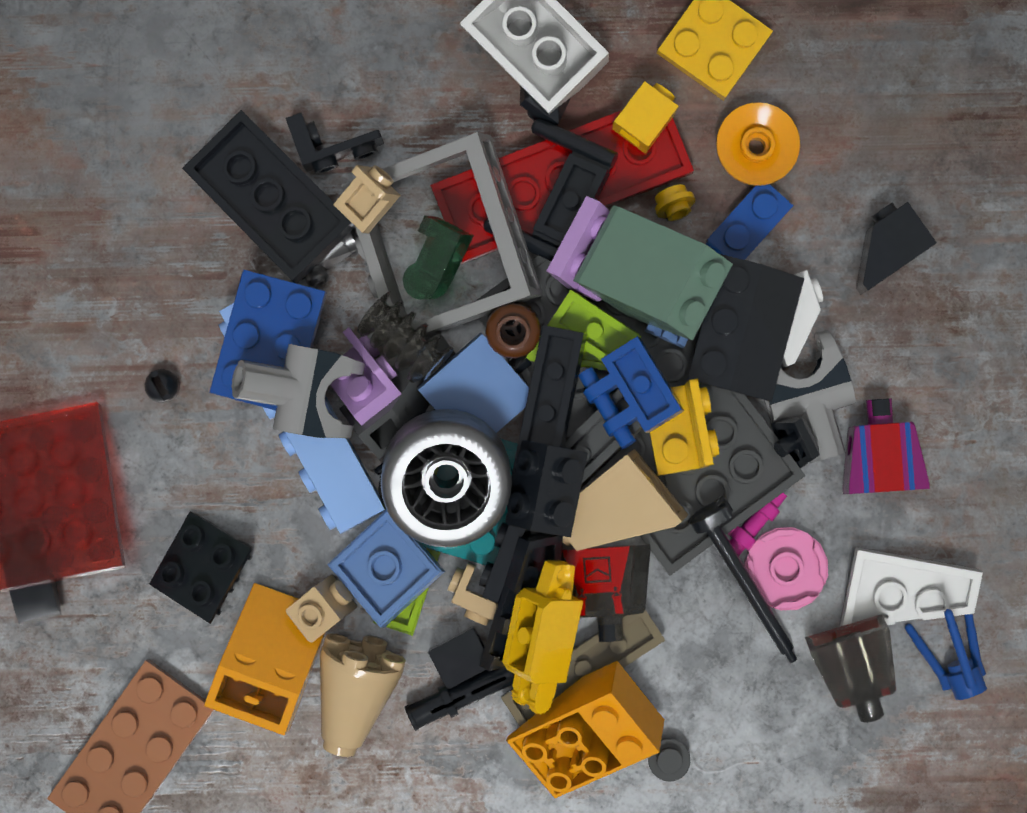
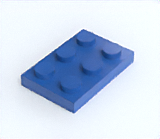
[209,269,327,411]

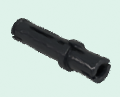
[404,667,515,731]

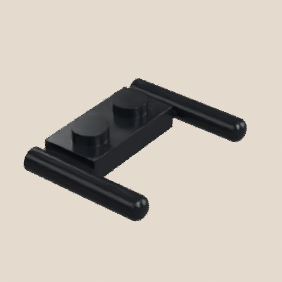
[483,118,618,261]

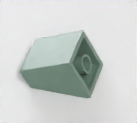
[573,205,733,341]

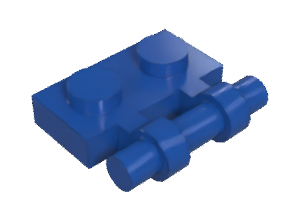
[578,336,684,449]

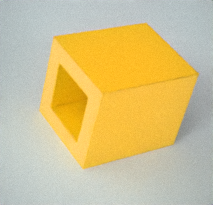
[612,81,679,154]

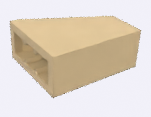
[562,449,689,551]

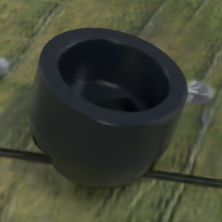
[145,369,180,403]

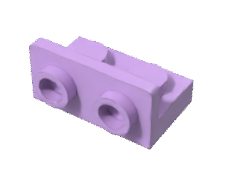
[546,196,610,302]
[330,327,401,426]

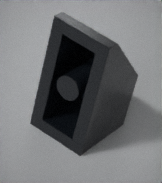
[856,202,937,295]

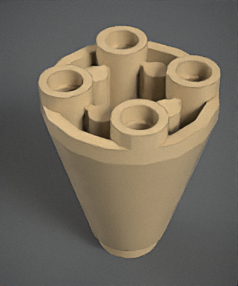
[320,634,406,757]

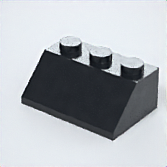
[688,254,804,402]

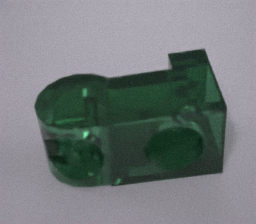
[403,215,474,300]

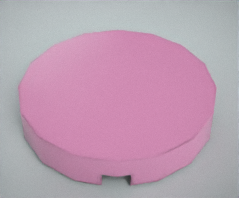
[744,527,828,611]

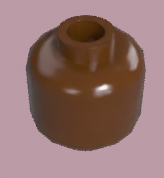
[485,302,541,359]

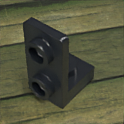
[286,113,384,174]

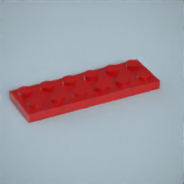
[430,110,694,264]

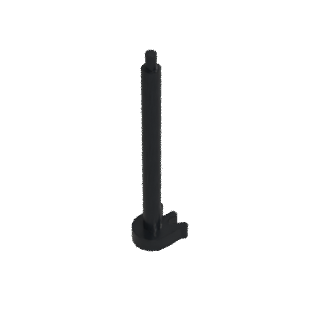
[689,496,797,663]

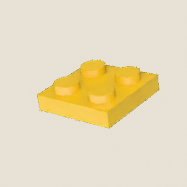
[656,0,773,101]

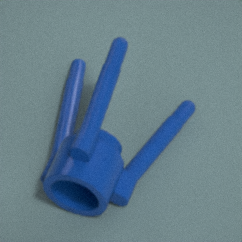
[905,609,987,700]

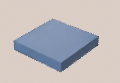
[417,332,529,433]
[327,509,445,628]

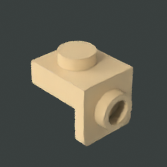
[333,165,401,234]
[448,562,498,626]
[286,574,357,642]

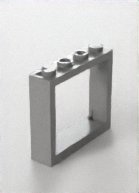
[342,132,543,345]

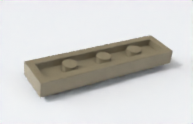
[501,604,665,726]

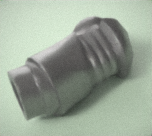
[303,231,357,288]

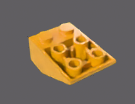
[204,583,326,735]
[506,661,664,798]

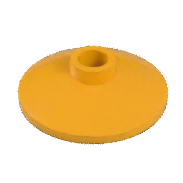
[716,102,800,186]

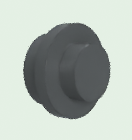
[648,738,690,782]

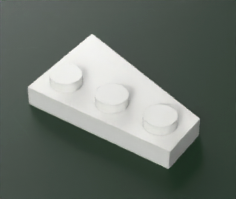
[840,547,983,632]

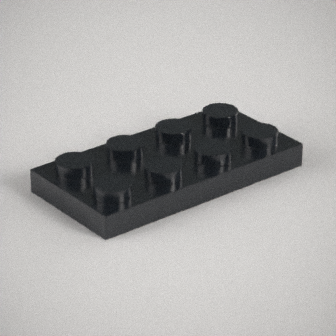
[182,110,356,284]

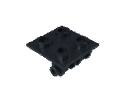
[149,511,253,624]

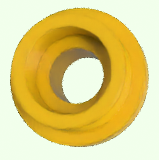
[655,184,696,221]

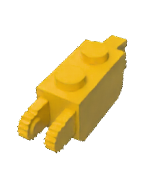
[502,560,583,715]

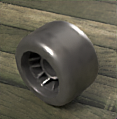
[381,409,512,547]

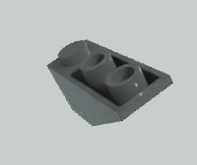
[339,331,456,460]

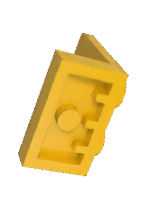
[649,378,719,476]

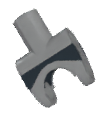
[764,330,856,463]
[232,344,365,438]

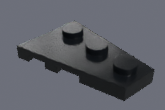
[479,533,563,671]

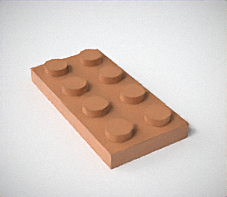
[47,659,214,813]

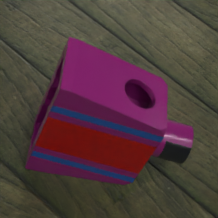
[842,398,930,494]

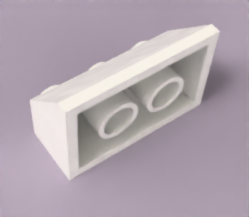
[460,0,609,114]

